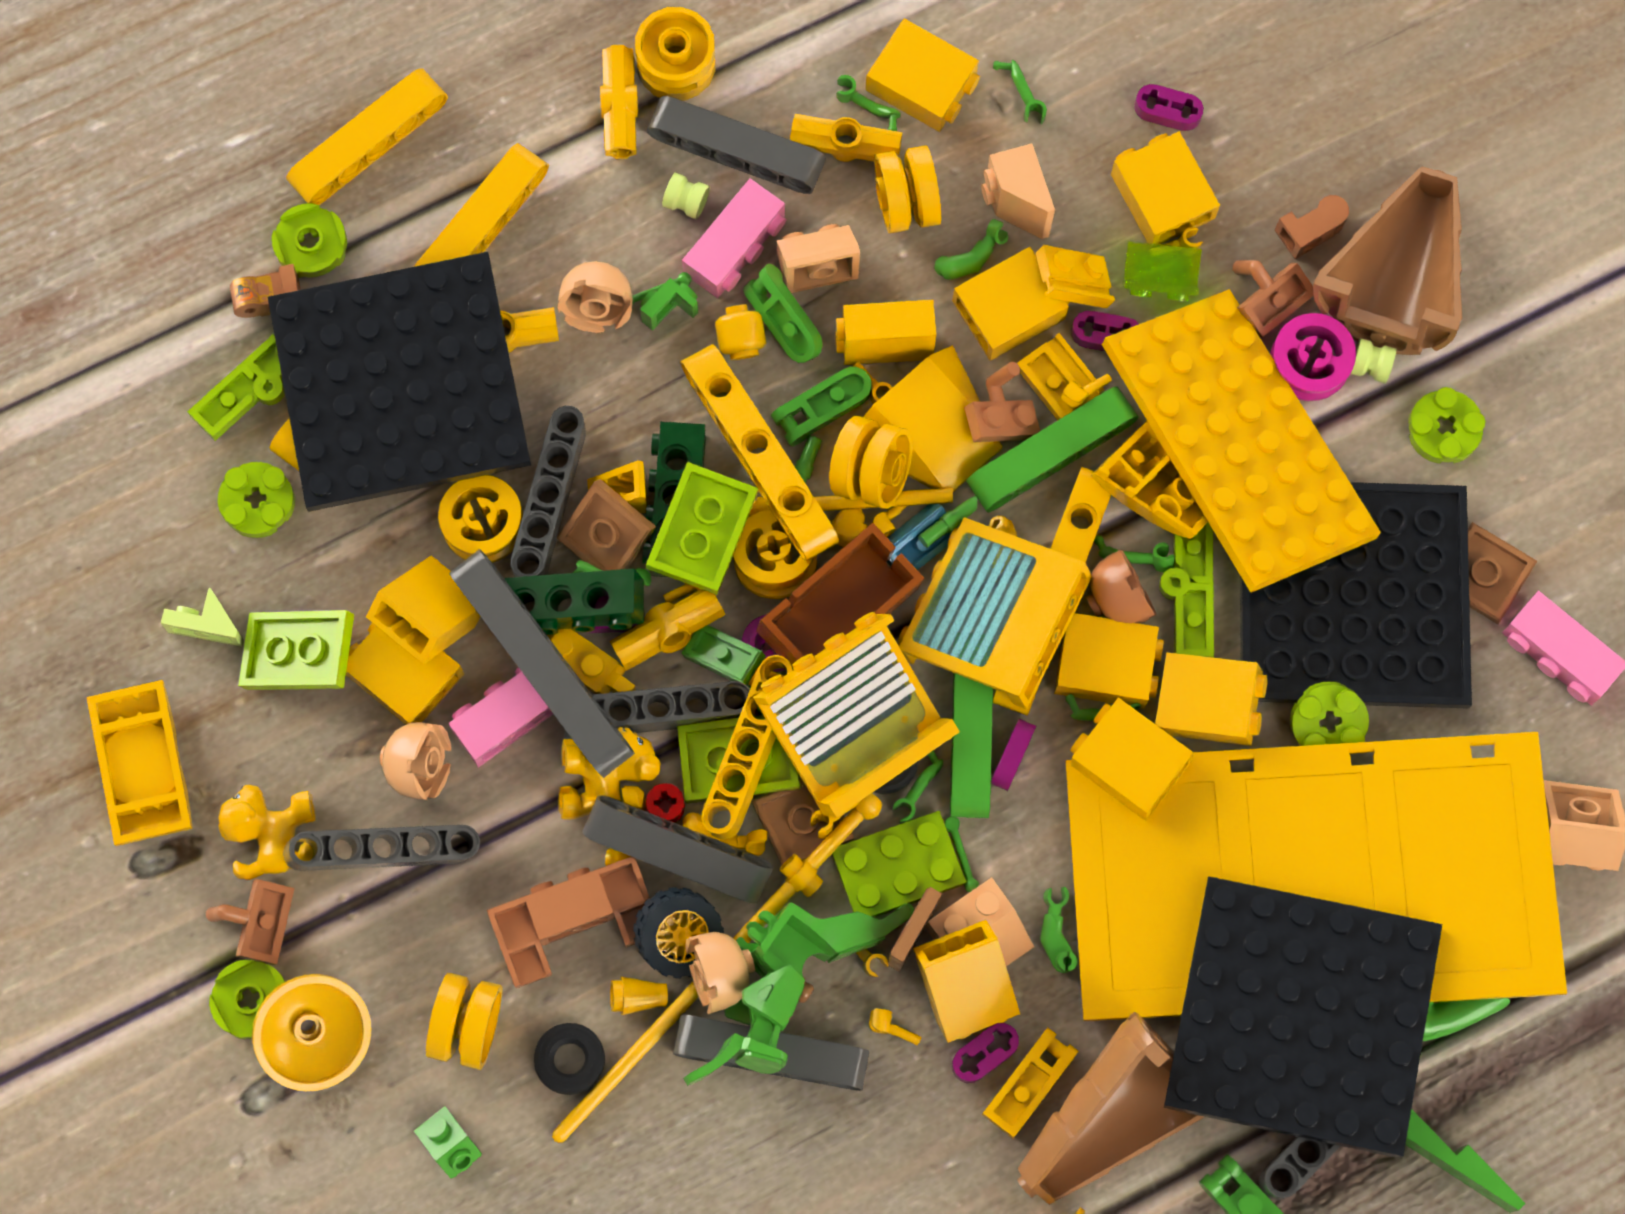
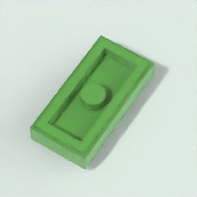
[682,625,766,686]

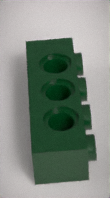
[642,421,706,577]
[504,568,644,635]

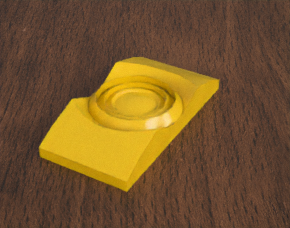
[86,680,193,846]

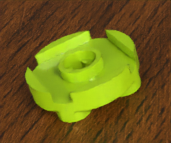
[271,203,347,278]
[1408,387,1486,464]
[217,462,295,538]
[1290,681,1369,746]
[209,960,286,1039]

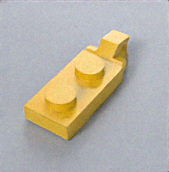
[547,628,636,694]

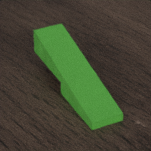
[1406,1109,1526,1213]

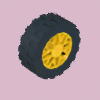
[633,887,724,979]

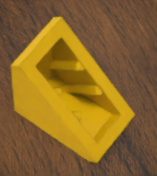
[587,460,647,513]

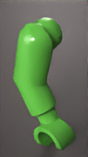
[934,219,1008,280]
[1040,887,1078,973]

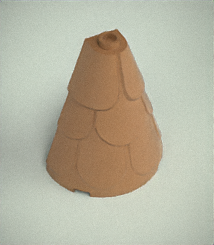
[1313,166,1462,355]
[1017,1012,1204,1205]

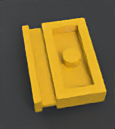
[1036,245,1115,309]
[1017,333,1105,420]

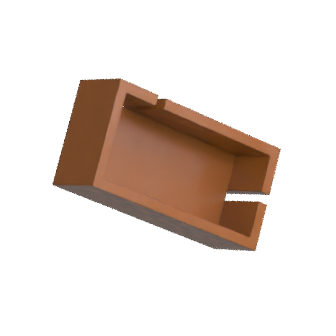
[756,523,924,683]

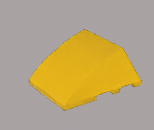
[864,345,1002,492]
[1091,421,1208,539]

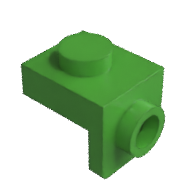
[640,278,698,331]
[414,1106,482,1179]

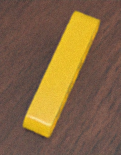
[286,68,448,205]
[701,655,795,840]

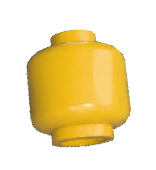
[715,304,766,360]

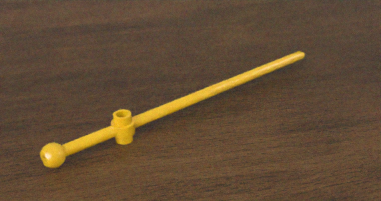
[552,793,882,1143]

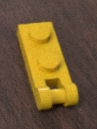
[982,1027,1079,1139]

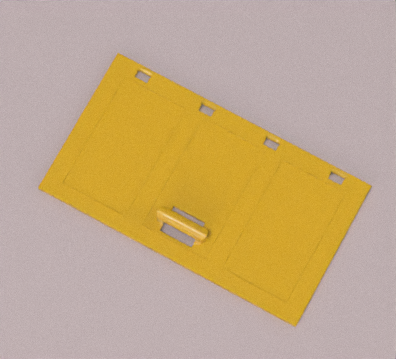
[1065,732,1567,1021]

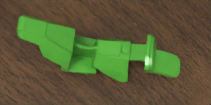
[683,902,914,1086]

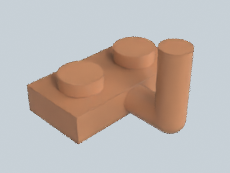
[1233,260,1313,337]
[964,362,1040,442]
[206,879,295,965]

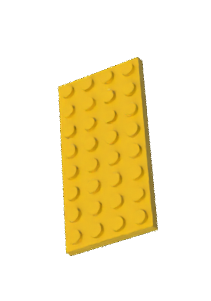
[1102,289,1381,593]

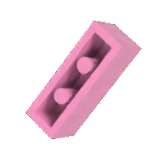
[682,178,786,299]
[1502,590,1625,705]
[448,667,553,768]

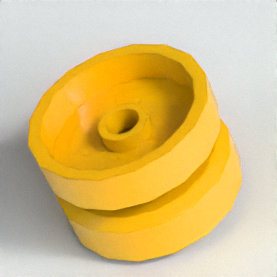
[635,7,715,101]
[874,145,941,233]
[829,416,913,509]
[426,972,503,1070]

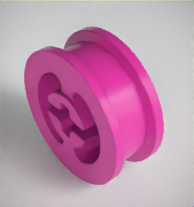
[1270,313,1356,401]

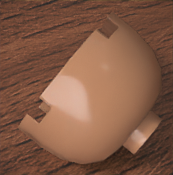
[1086,550,1157,624]

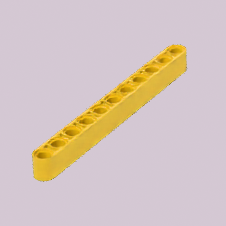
[269,143,549,471]

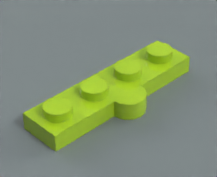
[187,334,285,441]
[1159,522,1214,658]

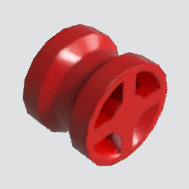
[646,783,685,823]

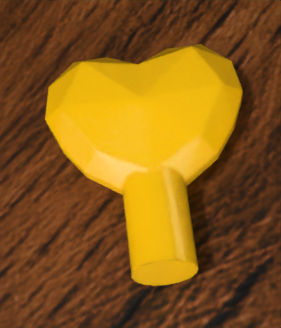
[832,508,868,547]

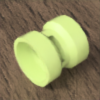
[662,172,710,220]
[1350,338,1397,384]

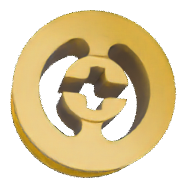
[438,475,524,563]
[733,510,817,599]

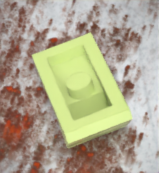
[161,588,243,647]

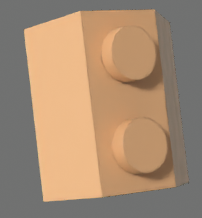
[981,143,1055,239]
[777,224,860,293]
[1544,780,1625,871]
[926,877,1034,967]

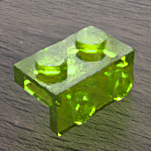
[1122,241,1202,301]

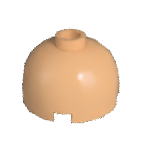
[557,261,633,333]
[380,722,451,800]
[686,932,755,1014]

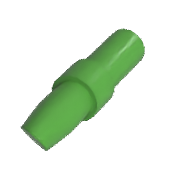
[795,435,822,483]
[918,496,977,548]

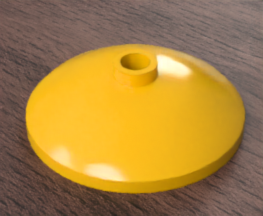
[252,974,372,1091]

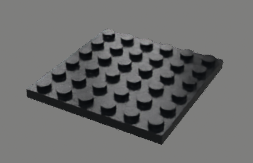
[268,252,532,512]
[1240,482,1472,709]
[1164,876,1443,1159]

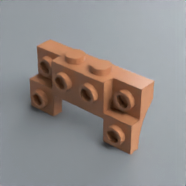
[487,857,650,989]

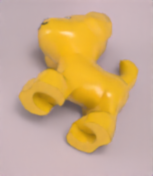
[558,726,661,820]
[218,784,316,880]

